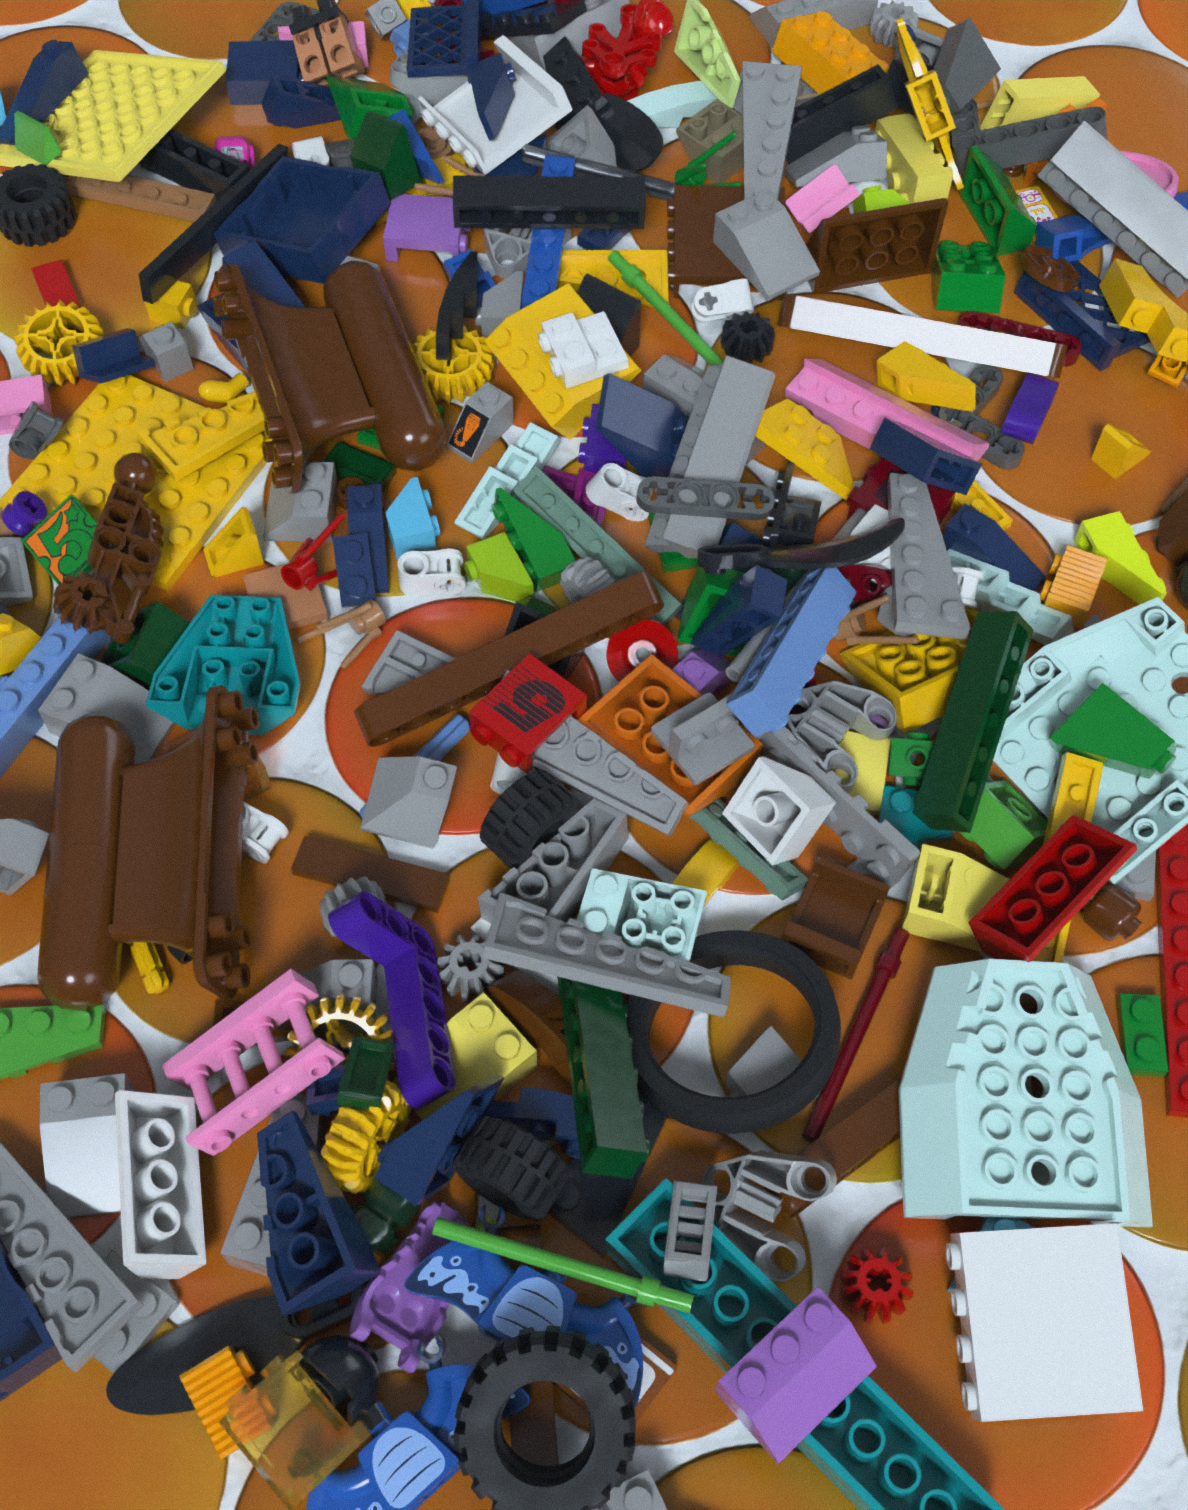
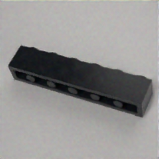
[453,175,646,229]

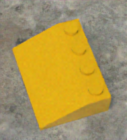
[484,283,642,440]
[840,607,1025,734]

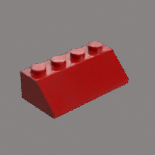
[968,815,1137,963]

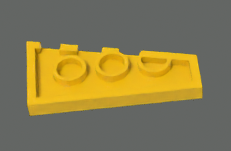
[558,250,669,307]
[137,392,265,482]

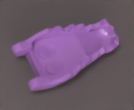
[349,1201,470,1373]

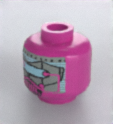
[211,136,255,171]

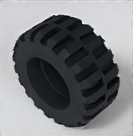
[453,1326,636,1510]

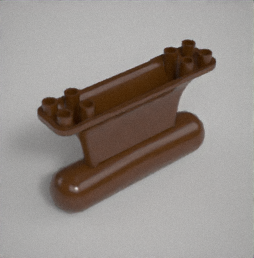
[213,261,447,494]
[37,685,260,1011]

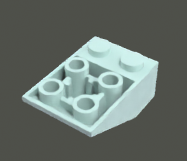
[577,868,707,962]

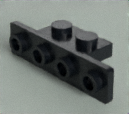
[762,460,822,547]

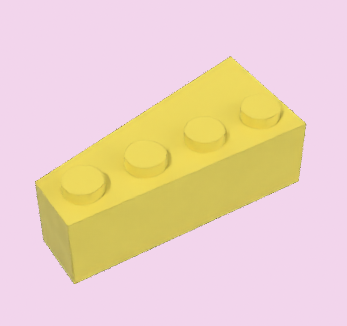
[874,113,954,204]

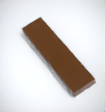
[291,836,450,913]

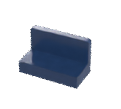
[72,328,155,383]

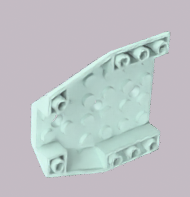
[993,597,1188,885]
[898,959,1153,1228]

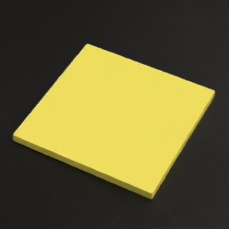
[0,50,226,182]

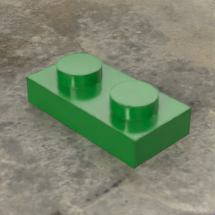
[1115,993,1169,1077]

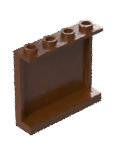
[667,185,787,300]

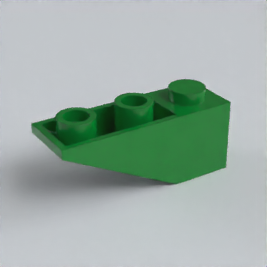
[491,487,576,592]

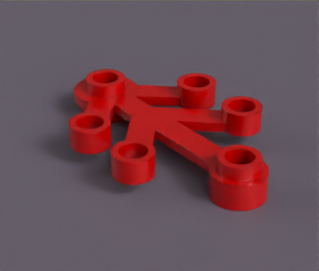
[582,4,663,79]

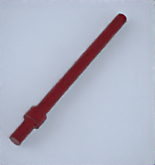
[802,928,910,1143]

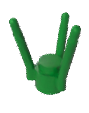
[675,131,742,186]

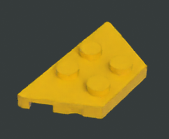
[755,398,854,500]

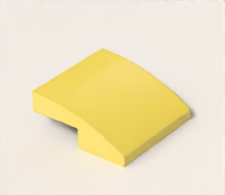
[833,731,891,815]

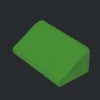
[14,111,62,165]

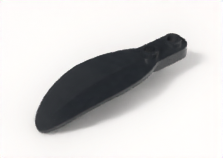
[595,93,663,172]
[697,518,905,575]
[106,1284,365,1416]

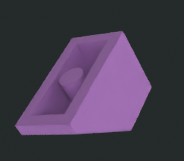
[672,650,731,697]

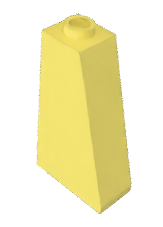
[980,76,1100,130]

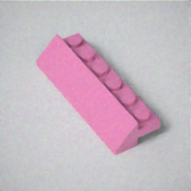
[785,358,990,461]

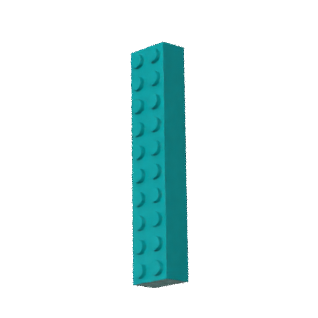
[605,1178,1005,1510]

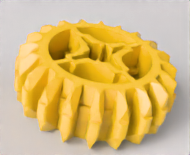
[14,300,105,387]
[411,325,494,405]
[285,994,396,1081]
[321,1080,411,1194]

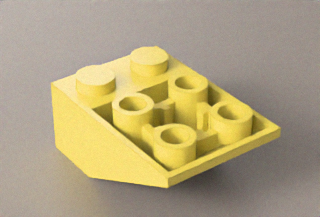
[901,844,1010,952]

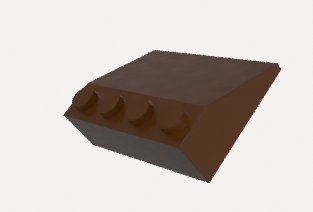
[806,198,948,294]

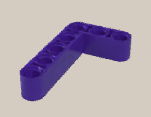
[328,891,456,1110]

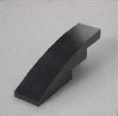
[436,251,477,360]

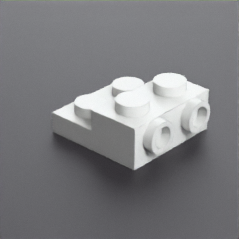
[538,311,629,389]

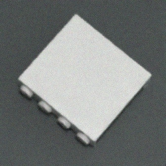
[417,35,573,175]
[946,1223,1143,1422]

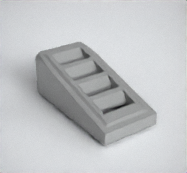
[663,1180,717,1281]

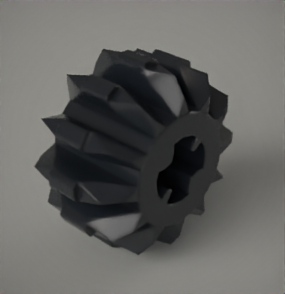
[720,310,775,364]

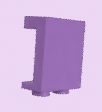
[383,194,471,262]

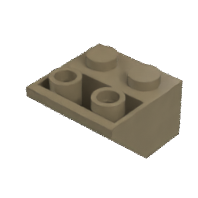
[676,99,744,184]

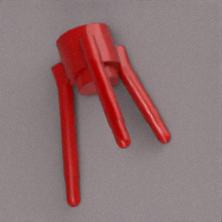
[281,513,345,591]

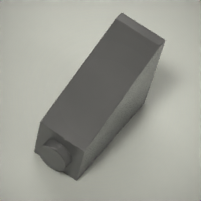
[933,18,1001,114]

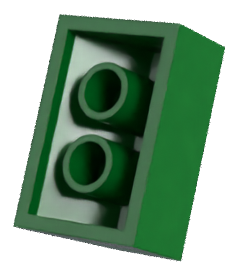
[959,145,1037,257]

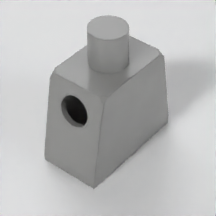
[725,1026,819,1104]

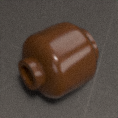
[1082,884,1142,941]

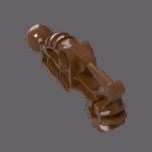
[53,452,164,644]

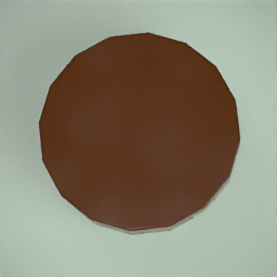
[1019,245,1079,293]

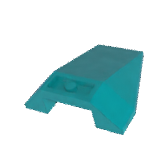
[146,595,301,735]

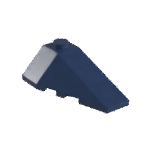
[0,40,89,145]
[257,1111,381,1315]

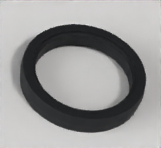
[626,930,841,1134]

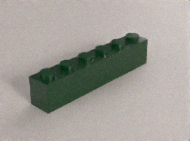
[912,611,1034,833]
[557,977,650,1179]

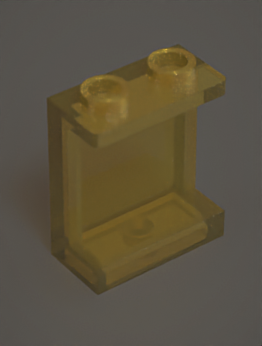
[219,1350,370,1510]

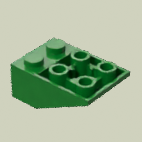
[327,76,413,139]
[931,240,1006,313]

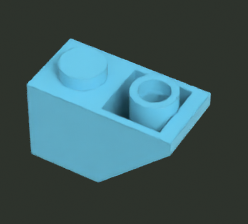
[385,477,440,560]

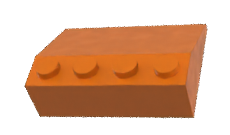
[577,654,763,818]

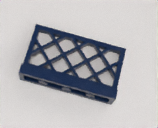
[407,0,482,84]
[1014,260,1151,371]

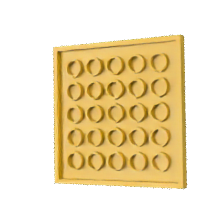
[0,375,272,592]

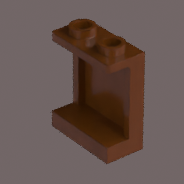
[781,857,890,980]

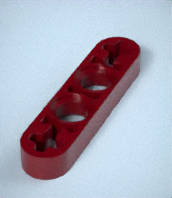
[957,311,1082,367]

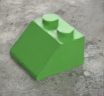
[960,780,1048,870]

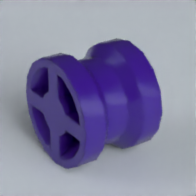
[1,491,47,536]

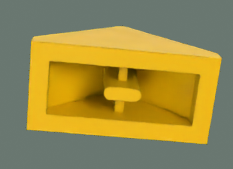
[1091,424,1152,480]
[203,506,264,577]

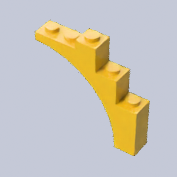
[1099,258,1188,366]

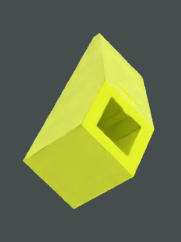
[1073,511,1167,605]

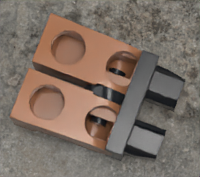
[289,0,365,87]

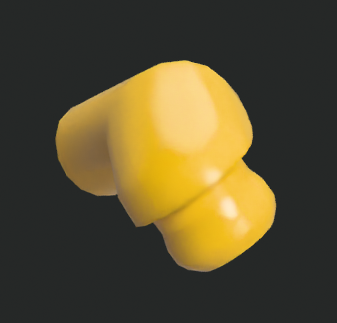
[198,373,249,404]

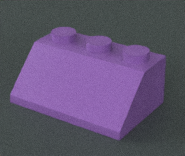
[714,1287,877,1464]

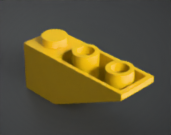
[876,341,976,412]

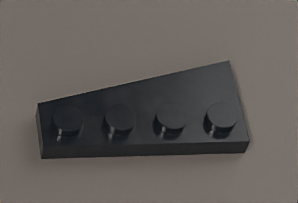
[481,0,587,38]
[548,1082,668,1259]

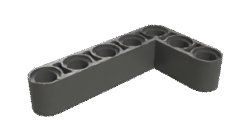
[951,99,1108,175]

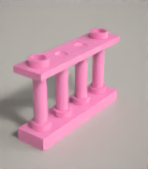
[162,969,345,1156]

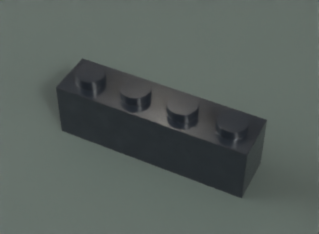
[786,64,898,164]
[140,129,249,201]

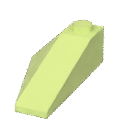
[674,0,741,108]

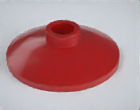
[606,619,678,682]

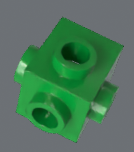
[887,732,935,786]

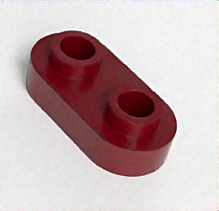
[837,563,892,602]

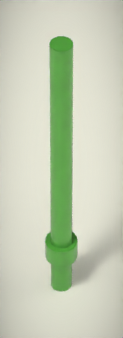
[608,250,724,366]
[432,1217,694,1314]

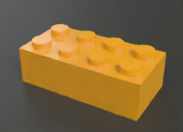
[772,11,889,94]

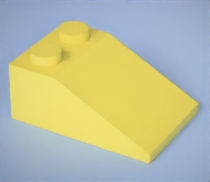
[392,992,538,1120]

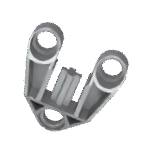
[390,47,468,106]
[483,228,572,279]
[785,681,897,794]
[702,1150,837,1282]

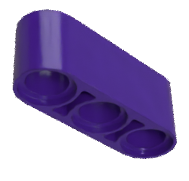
[1001,372,1059,445]

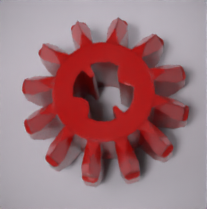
[839,1247,914,1324]

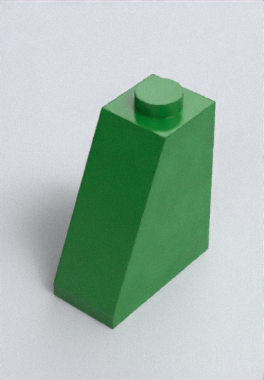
[1049,683,1176,779]

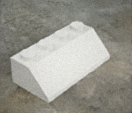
[115,1090,207,1279]

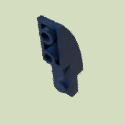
[485,1087,580,1159]

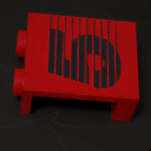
[469,653,587,774]

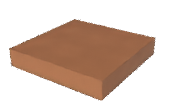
[243,564,328,630]

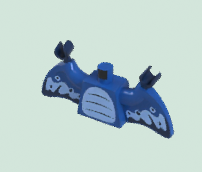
[404,1205,644,1407]
[287,1333,531,1510]

